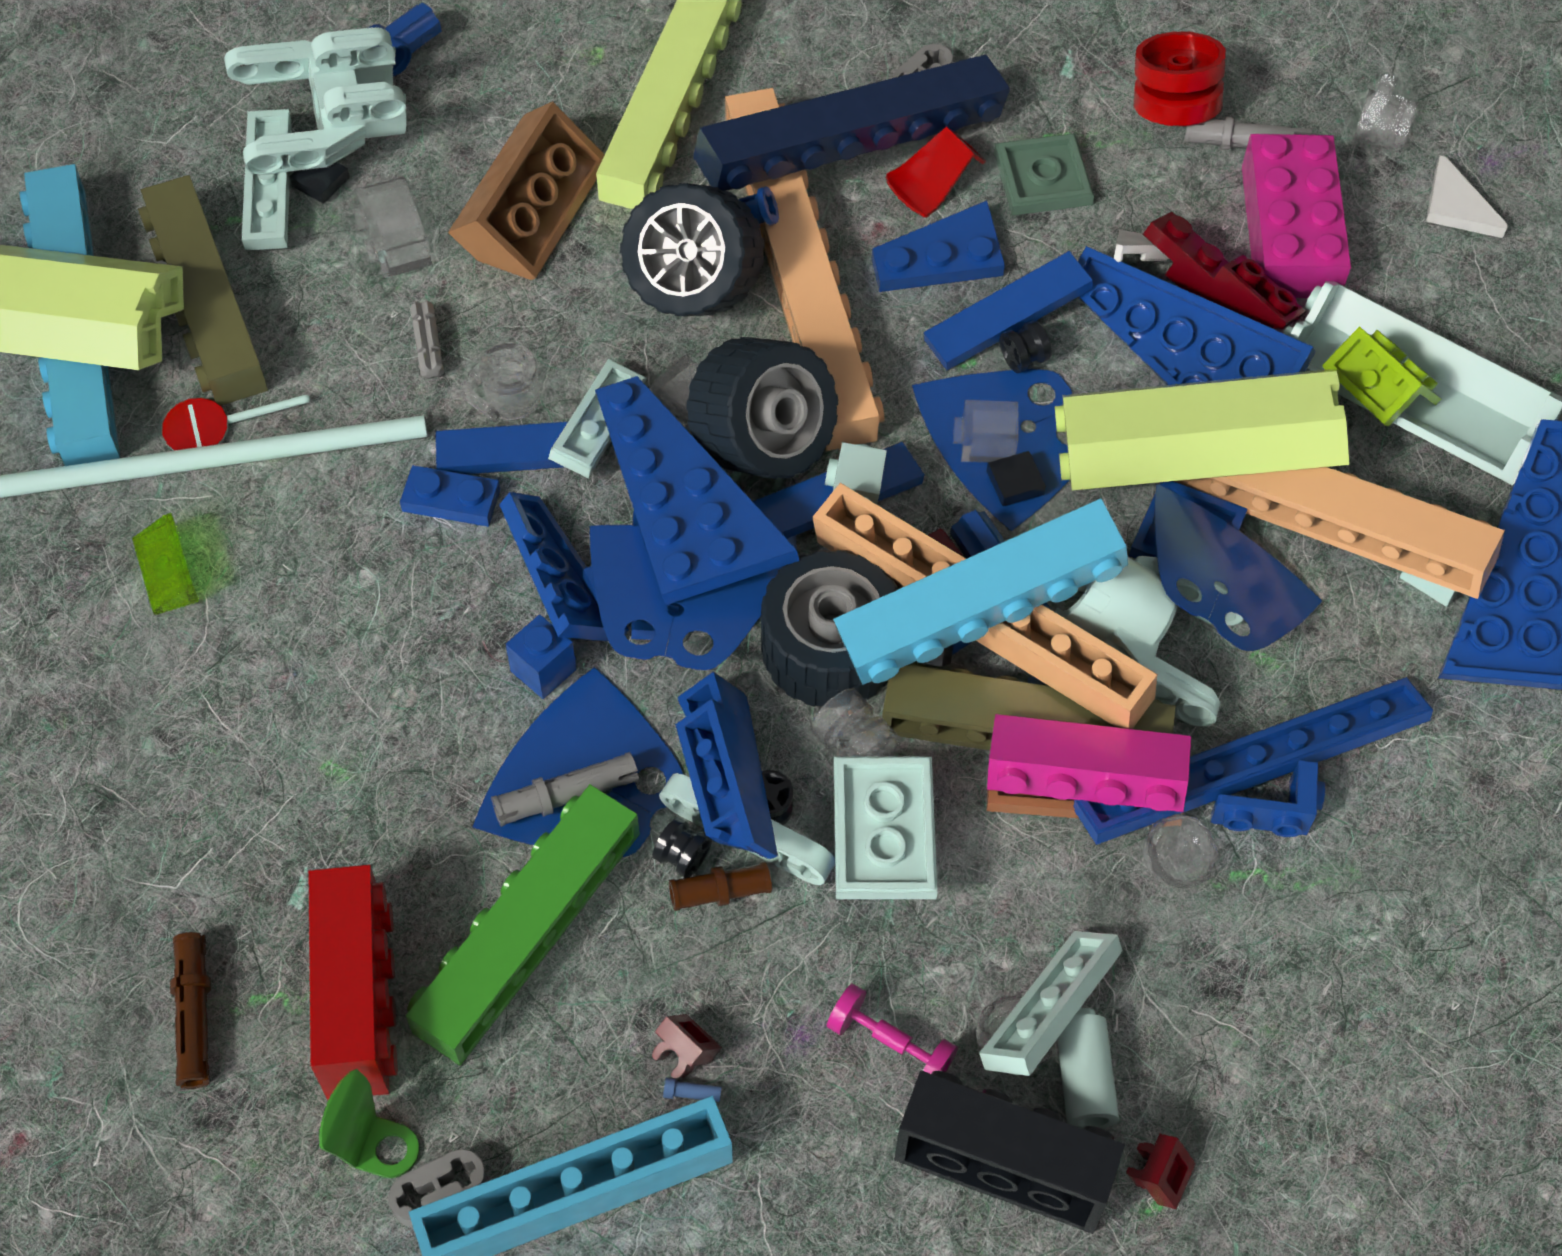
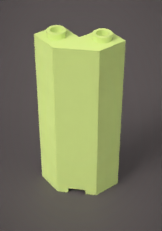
[0,245,184,370]
[1055,369,1349,490]

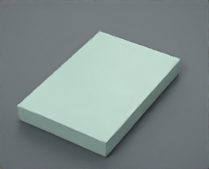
[833,757,937,899]

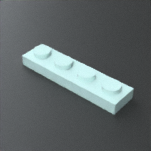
[242,109,292,251]
[979,931,1122,1076]

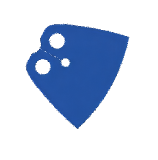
[912,369,1072,531]
[1154,484,1322,651]
[590,525,782,670]
[472,667,683,857]

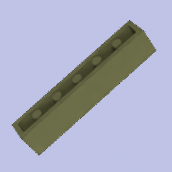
[138,175,268,406]
[881,662,1176,750]

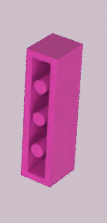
[987,714,1191,812]

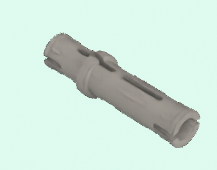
[1185,117,1312,150]
[491,752,639,827]

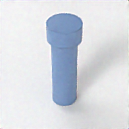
[663,1077,722,1102]

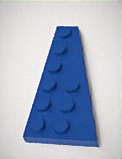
[1078,246,1316,385]
[595,376,800,605]
[1438,419,1562,690]

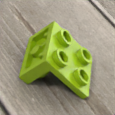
[1322,326,1441,427]

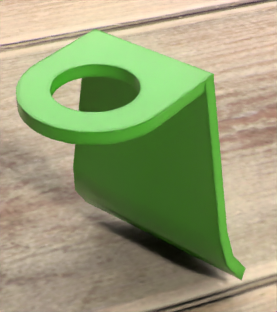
[319,1069,419,1178]

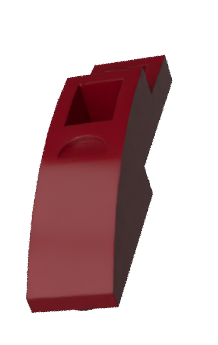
[1143,212,1306,329]

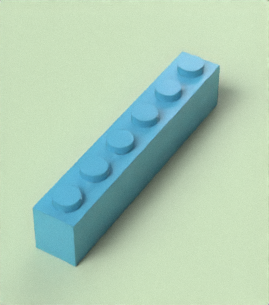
[833,498,1128,685]
[408,1096,733,1256]

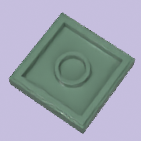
[994,133,1094,216]

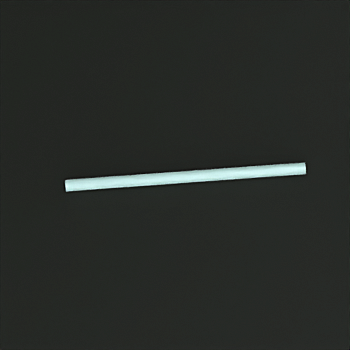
[0,415,428,498]

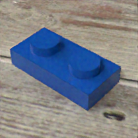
[400,465,500,527]

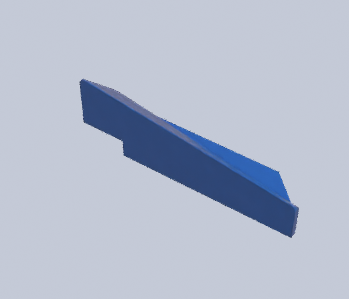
[675,672,778,859]

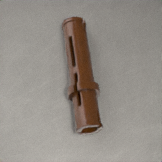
[170,932,211,1089]

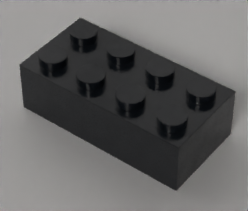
[894,1070,1125,1234]

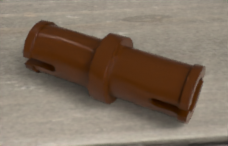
[668,861,772,911]

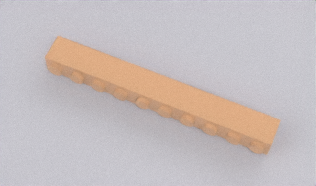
[725,88,885,451]

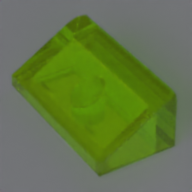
[132,513,199,615]

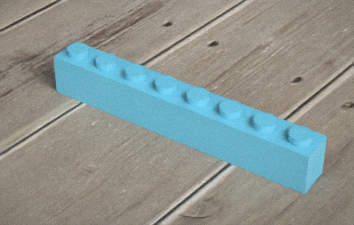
[19,164,120,466]

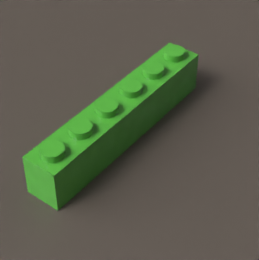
[406,784,640,1066]

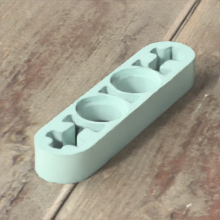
[659,773,835,885]

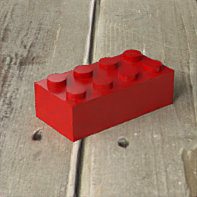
[309,865,398,1100]

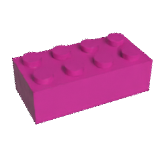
[1242,134,1351,298]

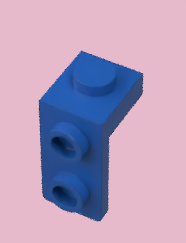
[1211,760,1325,837]

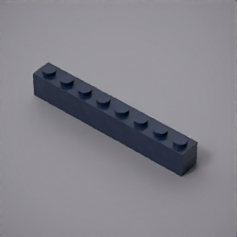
[693,54,1010,191]

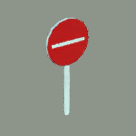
[162,395,310,451]

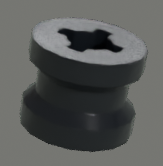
[999,320,1052,373]
[762,770,793,825]
[652,817,712,878]

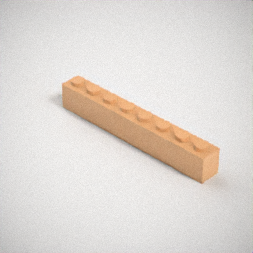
[1174,467,1505,599]
[813,483,1157,729]

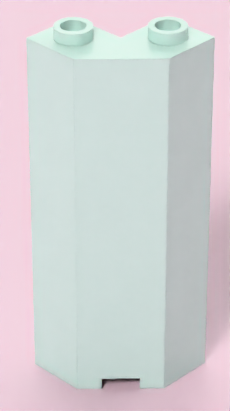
[1283,281,1562,485]

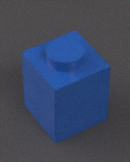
[505,614,577,699]

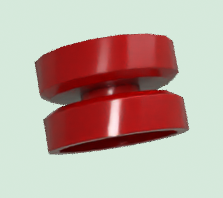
[1134,31,1226,126]

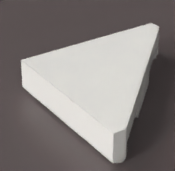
[1426,155,1507,238]
[1114,230,1169,262]

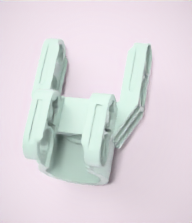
[224,28,406,174]
[1055,556,1243,727]

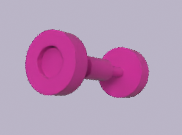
[827,983,958,1074]

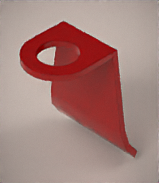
[885,126,986,218]

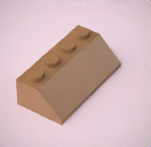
[448,101,605,280]

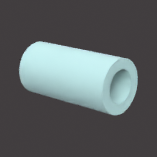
[1057,1008,1119,1129]

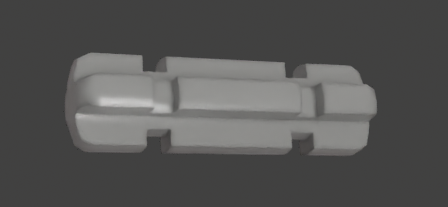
[410,301,444,379]

